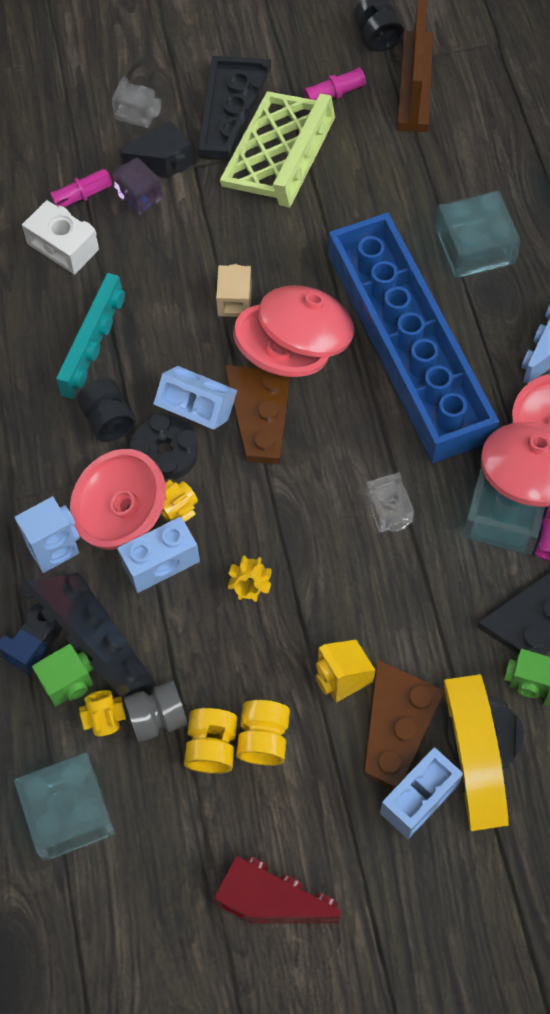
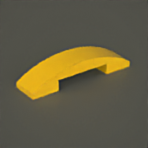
[443,674,509,831]

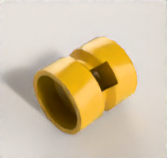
[236,700,290,765]
[184,708,237,773]

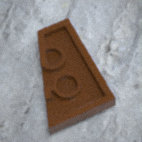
[225,365,291,465]
[364,660,445,790]

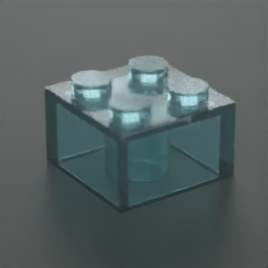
[435,190,521,278]
[463,466,545,555]
[14,752,116,861]

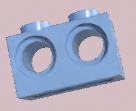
[154,366,238,430]
[14,496,80,573]
[380,747,463,839]

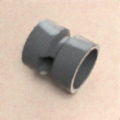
[124,680,188,743]

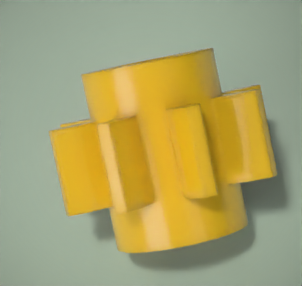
[161,480,198,522]
[228,556,272,602]
[79,690,126,736]

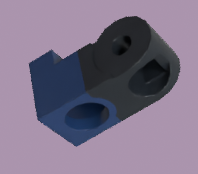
[0,603,62,676]

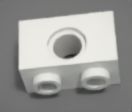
[22,200,99,275]

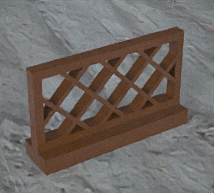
[397,0,433,132]

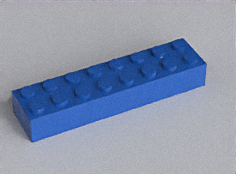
[328,213,499,464]

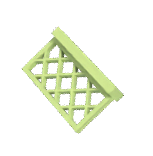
[220,91,335,207]

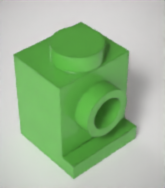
[504,649,550,707]

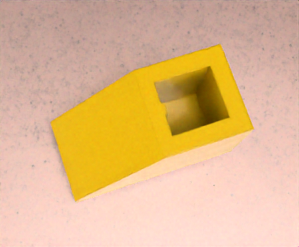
[315,640,375,703]

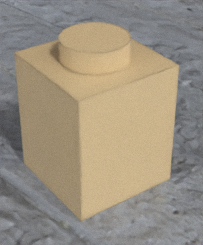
[216,264,252,317]

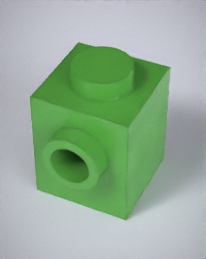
[32,644,94,707]

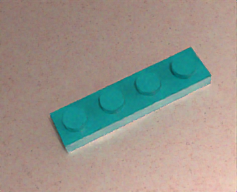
[56,273,125,399]

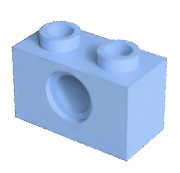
[117,517,200,593]

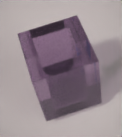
[112,157,163,215]

